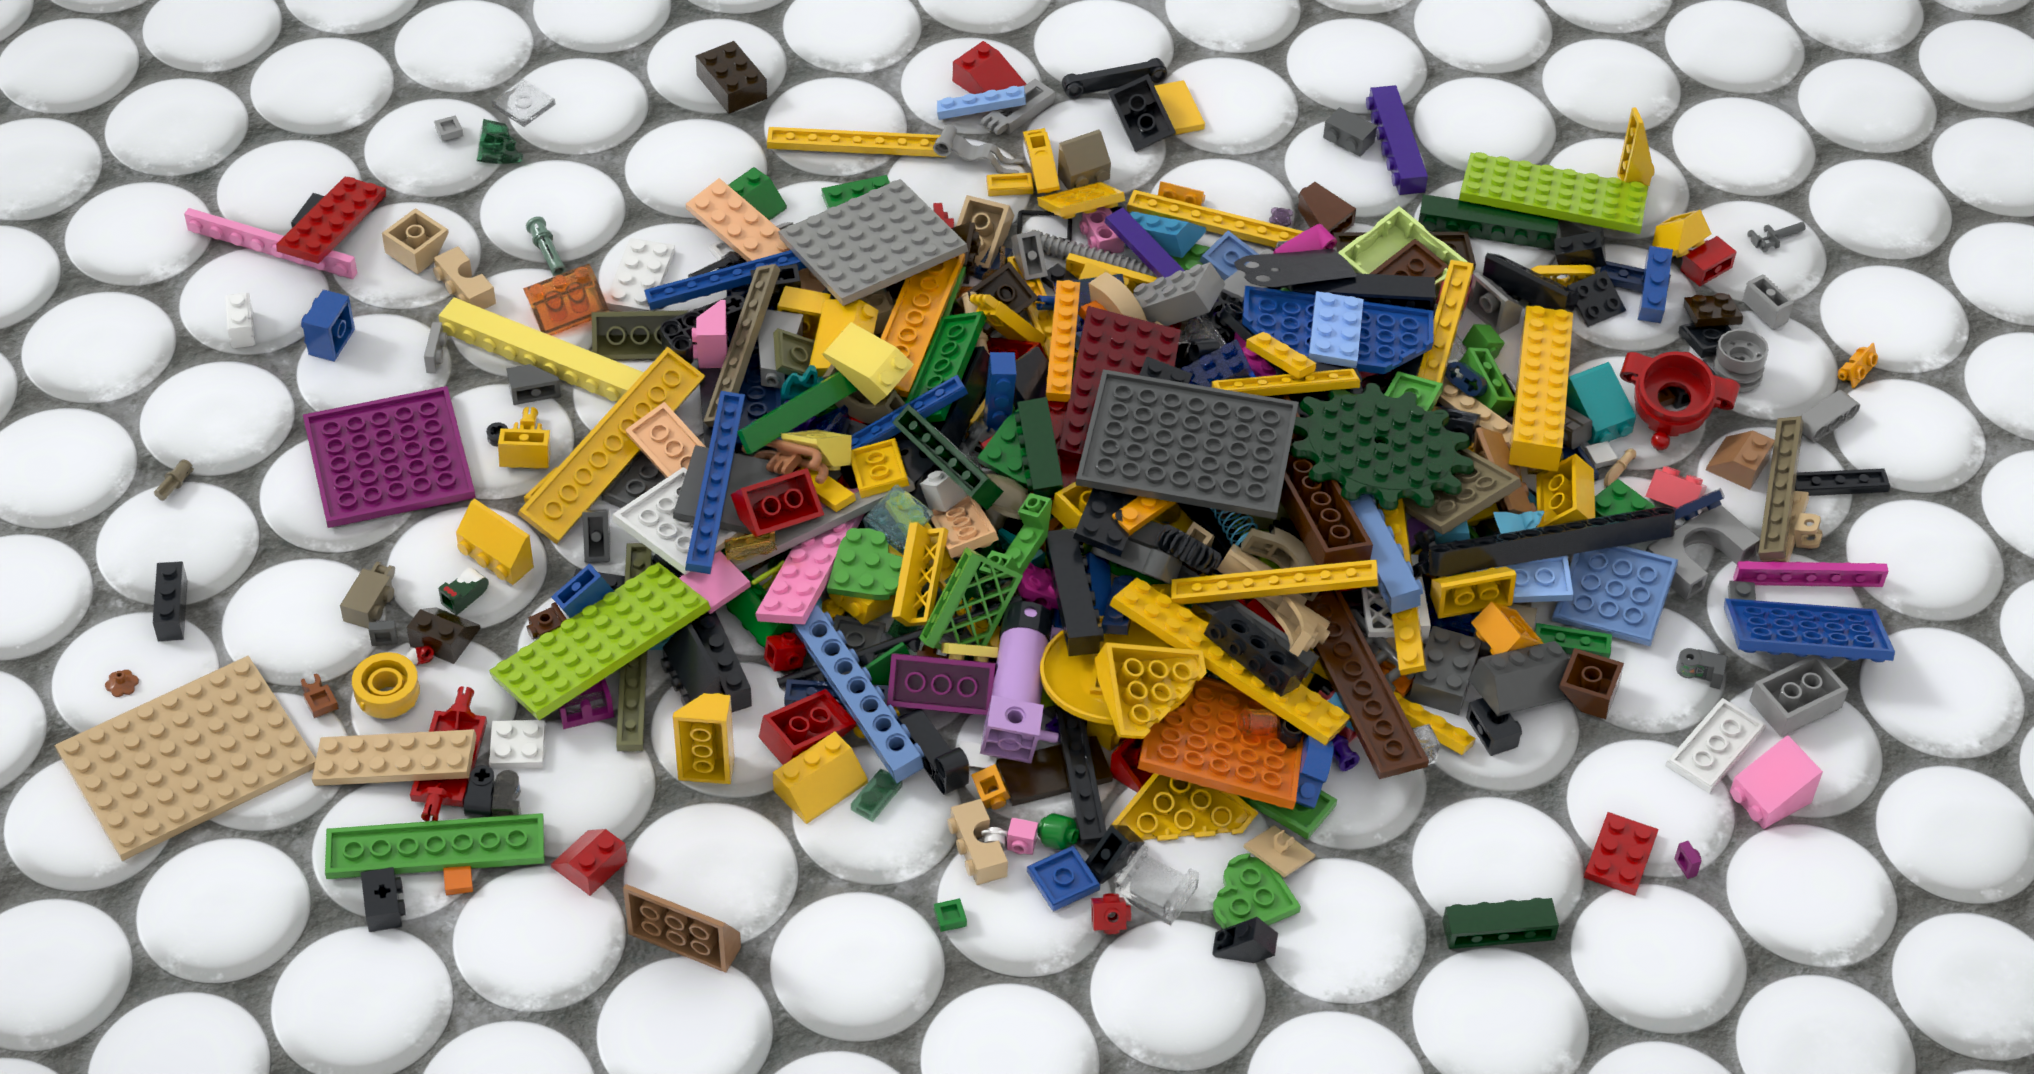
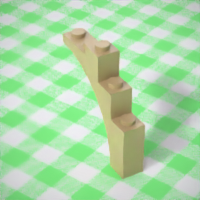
[1217,544,1330,656]

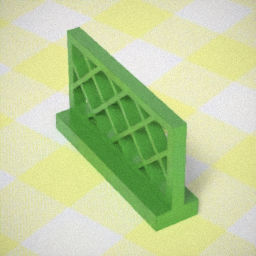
[919,547,1023,661]

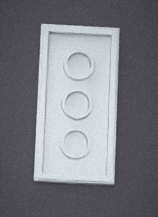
[1665,698,1766,794]

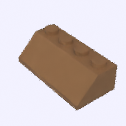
[1473,427,1537,514]

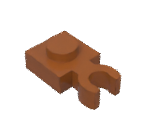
[301,673,339,718]

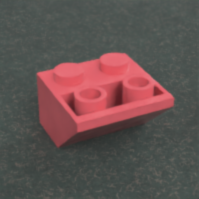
[1645,466,1707,508]

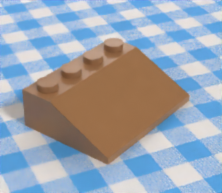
[623,884,741,973]

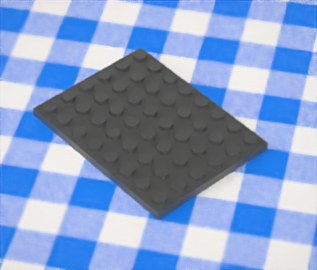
[1076,369,1299,519]

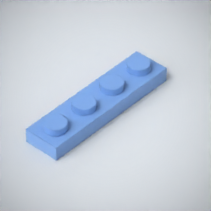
[937,86,1026,120]

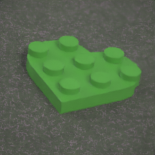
[827,528,903,600]
[1213,853,1301,929]

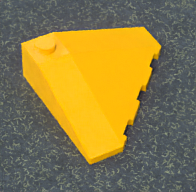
[1095,642,1207,739]
[1110,773,1258,841]

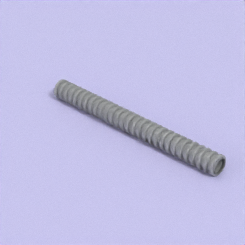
[1030,230,1217,301]

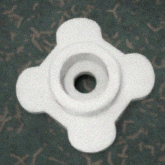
[981,827,1008,848]

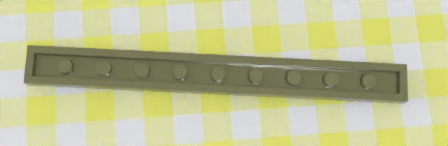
[616,543,652,751]

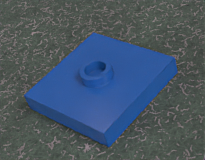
[1027,845,1100,911]

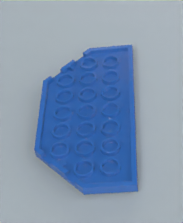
[1242,286,1433,374]

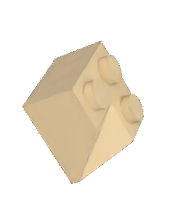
[382,208,449,274]

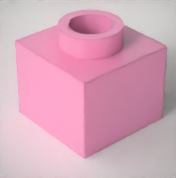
[1007,818,1038,855]

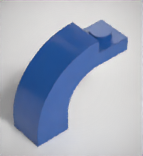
[1296,733,1334,809]

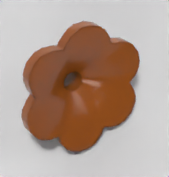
[105,670,139,697]

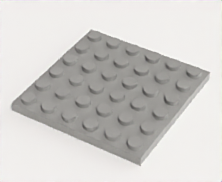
[778,179,968,306]

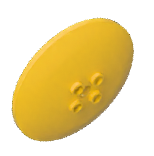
[1040,616,1196,725]

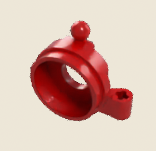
[1620,351,1740,451]

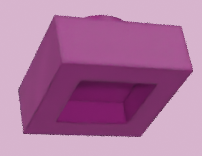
[1674,840,1702,879]

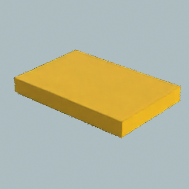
[1154,80,1205,135]
[851,438,910,498]

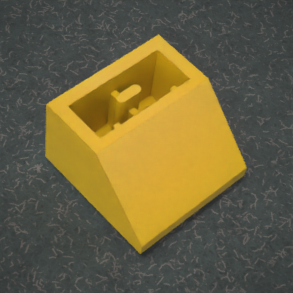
[1652,209,1712,258]

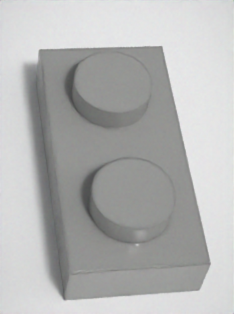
[424,322,447,373]

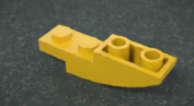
[1023,128,1060,193]

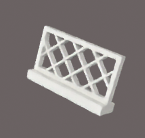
[1360,554,1431,644]

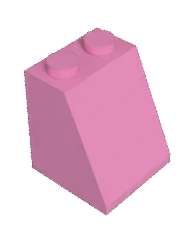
[1730,735,1823,829]

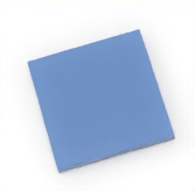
[1552,546,1678,646]

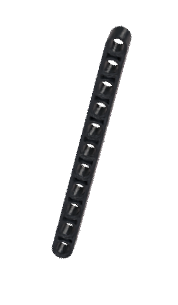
[1428,507,1675,577]

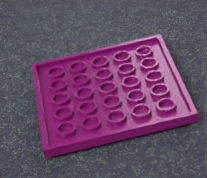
[303,386,476,528]

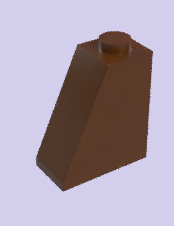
[1298,182,1356,235]

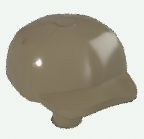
[966,474,1031,533]

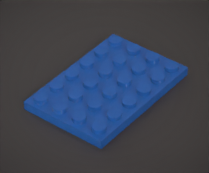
[1724,598,1895,662]

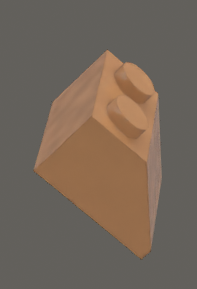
[1706,430,1775,490]

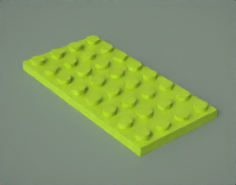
[1459,152,1648,234]
[489,562,711,720]

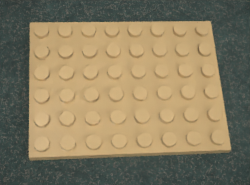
[55,655,316,861]

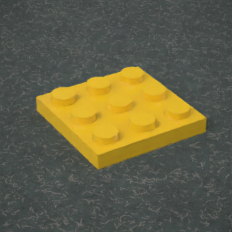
[1037,182,1125,219]

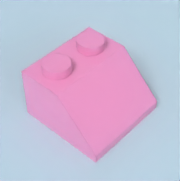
[692,300,728,368]

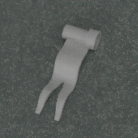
[933,124,1024,174]

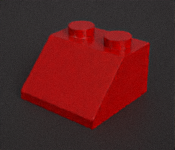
[551,829,627,896]

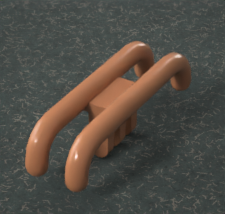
[742,439,829,484]

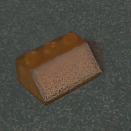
[523,264,609,336]

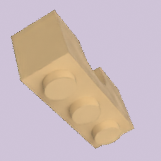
[433,246,496,309]
[947,799,1008,885]

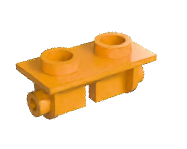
[1158,181,1206,206]
[1838,343,1878,388]

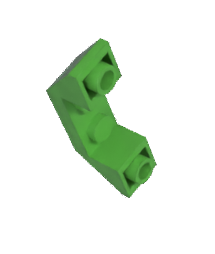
[979,493,1052,579]

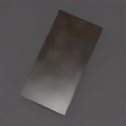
[997,736,1113,806]

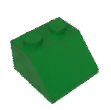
[728,167,787,221]

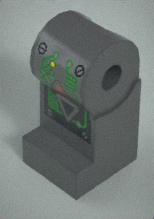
[1676,648,1728,689]

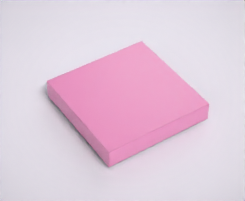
[679,551,751,614]

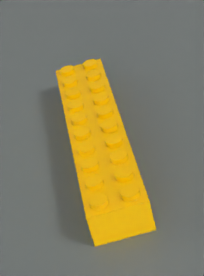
[1508,305,1573,472]

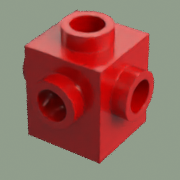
[764,632,806,672]
[1091,893,1131,934]

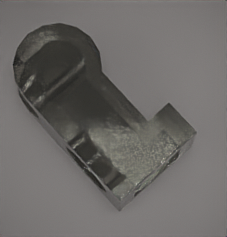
[491,770,521,817]

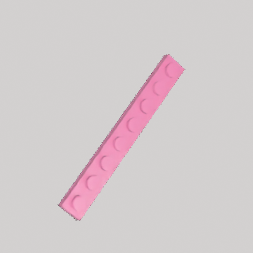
[184,208,357,279]

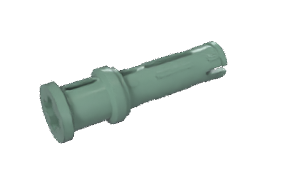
[526,216,566,277]

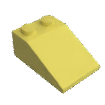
[822,322,914,405]

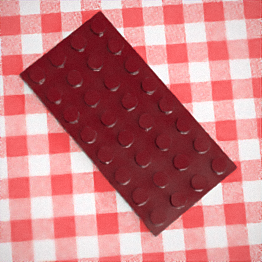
[1057,306,1181,461]

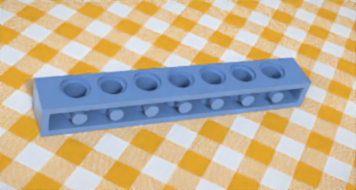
[793,605,924,784]

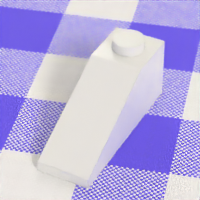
[920,468,996,512]

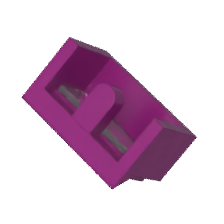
[558,678,614,729]

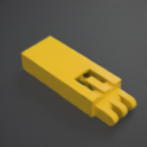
[970,294,1046,346]

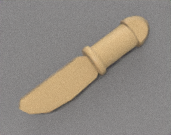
[1604,448,1636,486]

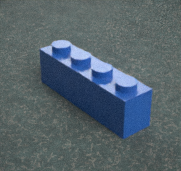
[983,352,1017,431]

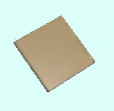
[1243,825,1316,878]

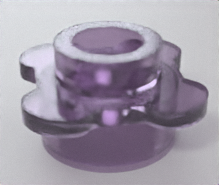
[1269,207,1293,227]

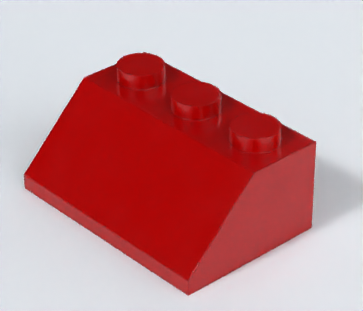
[731,468,824,537]

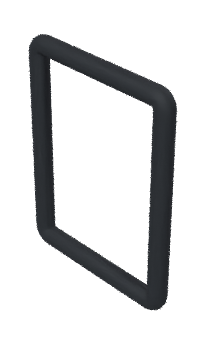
[1017,210,1072,242]

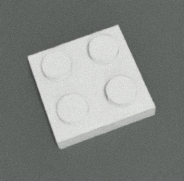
[489,720,545,769]

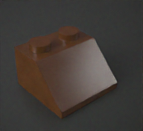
[1559,648,1624,720]

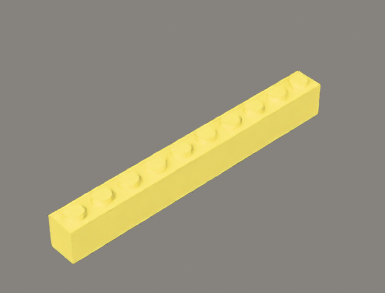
[438,297,644,402]

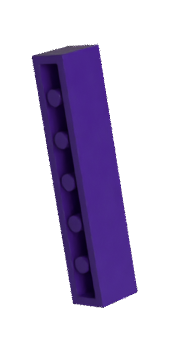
[1366,85,1428,195]

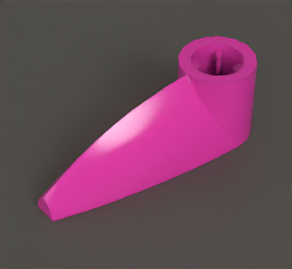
[1273,224,1337,254]

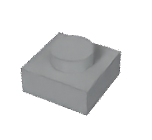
[434,115,463,142]

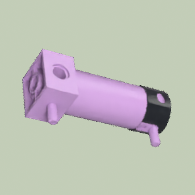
[980,601,1063,763]

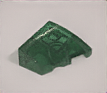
[476,119,523,164]

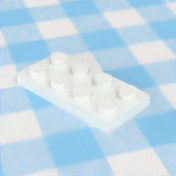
[604,238,675,311]

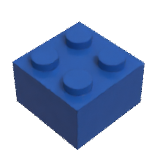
[301,290,355,362]

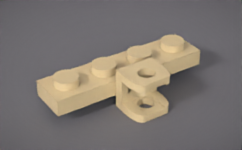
[1762,491,1823,562]

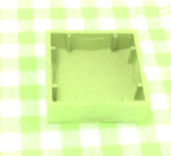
[1338,206,1468,300]

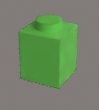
[1462,324,1505,359]

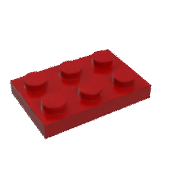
[1584,812,1659,896]

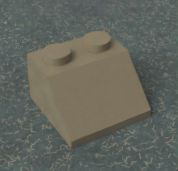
[1058,129,1111,190]

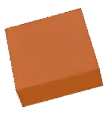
[443,866,473,895]

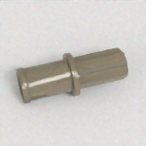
[154,459,194,501]

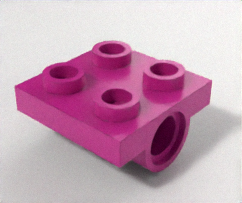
[1013,563,1059,610]

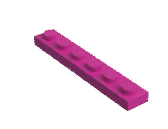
[1733,561,1889,587]

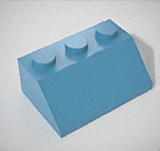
[1125,211,1207,258]

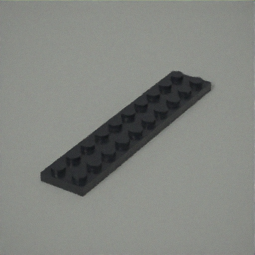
[1073,357,1192,557]

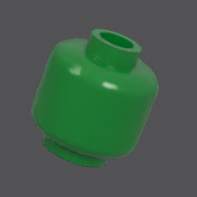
[1037,813,1079,851]

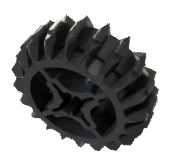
[1154,524,1222,575]

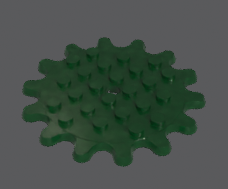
[1289,383,1475,510]

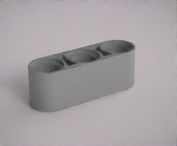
[1801,390,1860,442]

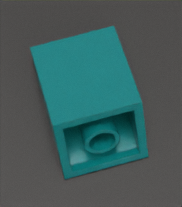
[1566,362,1636,445]

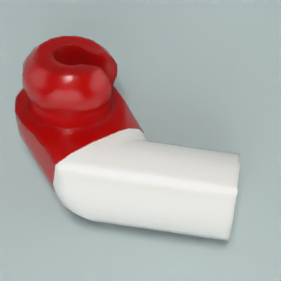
[405,646,434,665]

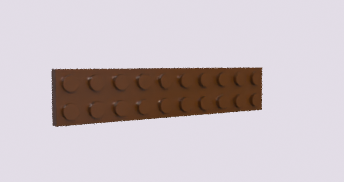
[1305,590,1429,779]

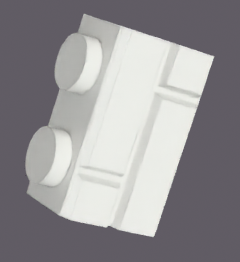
[225,293,255,348]

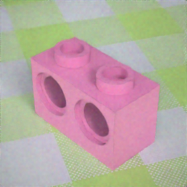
[1079,206,1124,254]

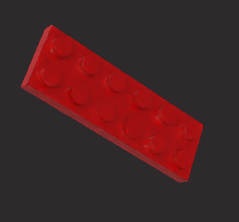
[276,176,386,264]

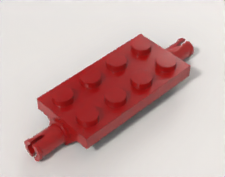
[410,686,487,821]

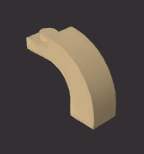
[1089,272,1147,321]

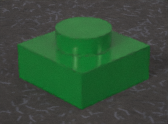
[934,898,967,932]

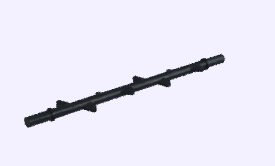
[777,595,1022,688]

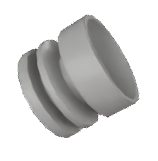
[1713,329,1769,392]

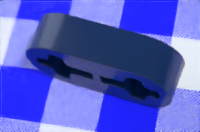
[1446,362,1487,397]

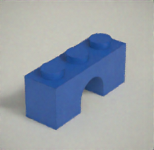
[1637,246,1673,323]

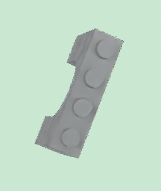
[1646,505,1760,600]

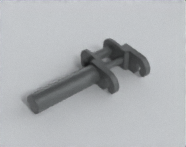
[1747,222,1806,253]

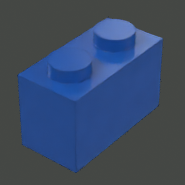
[551,563,615,618]

